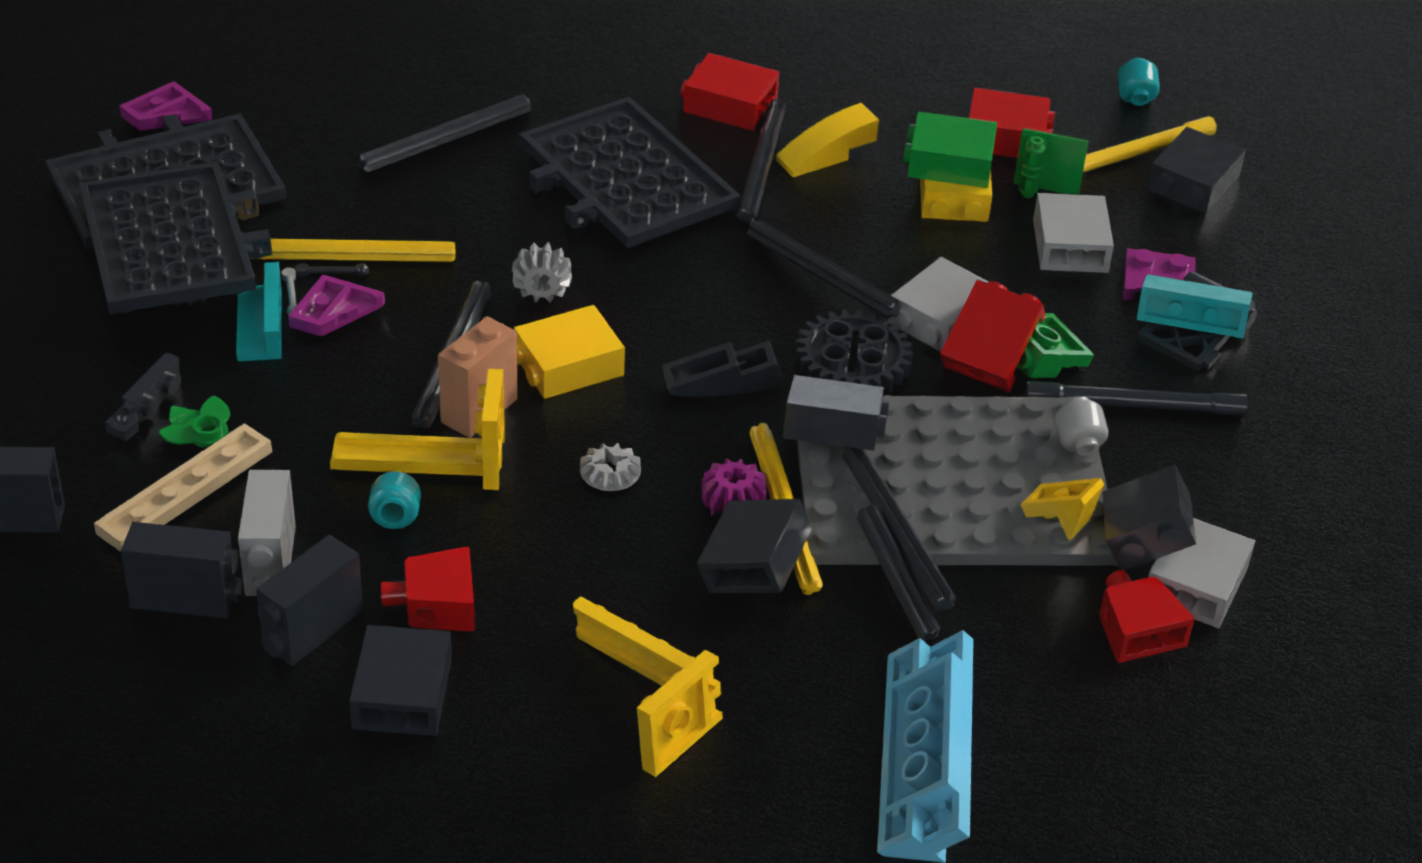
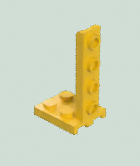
[330,369,505,490]
[573,597,722,777]

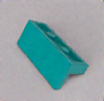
[236,262,282,361]
[1137,275,1253,339]

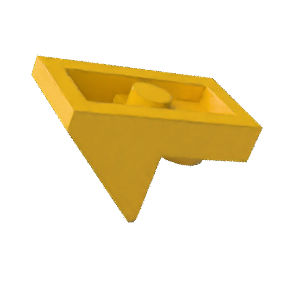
[1020,478,1104,540]

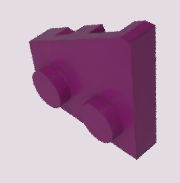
[120,81,212,131]
[1123,248,1196,300]
[288,275,385,337]

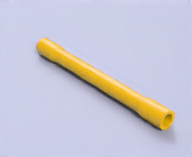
[1083,116,1216,172]

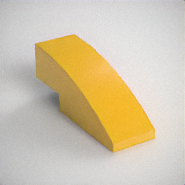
[776,103,879,177]

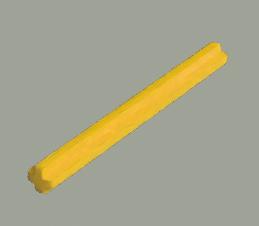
[251,239,456,262]
[749,423,823,595]

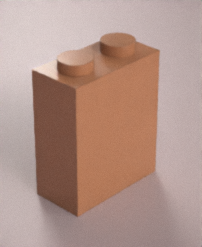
[438,316,517,438]

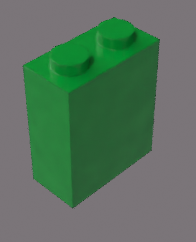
[903,112,997,188]

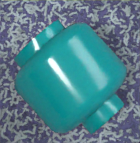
[1118,58,1160,106]
[368,471,421,530]

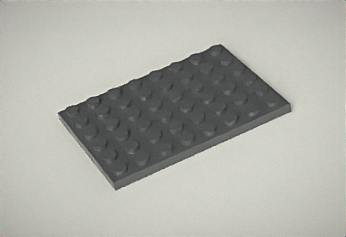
[796,395,1118,566]

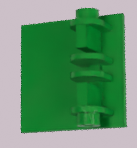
[1014,128,1089,198]

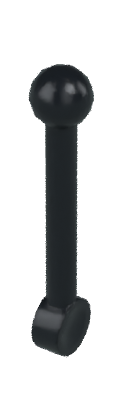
[295,263,369,277]

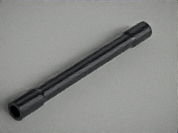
[1025,381,1248,416]

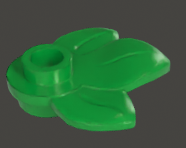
[159,396,230,448]

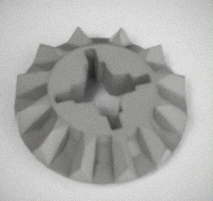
[580,443,641,491]

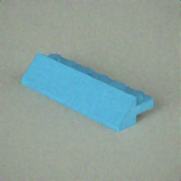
[877,630,973,863]

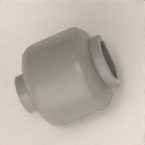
[1055,397,1108,456]

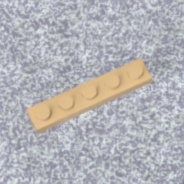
[94,423,272,552]

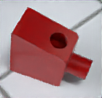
[381,547,475,631]
[1099,570,1195,663]

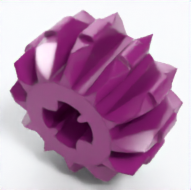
[701,458,767,516]

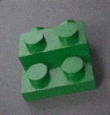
[1016,313,1094,379]

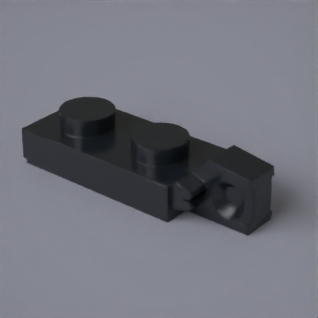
[106,353,181,442]

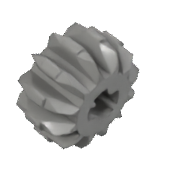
[512,242,572,303]

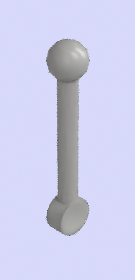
[281,268,297,315]

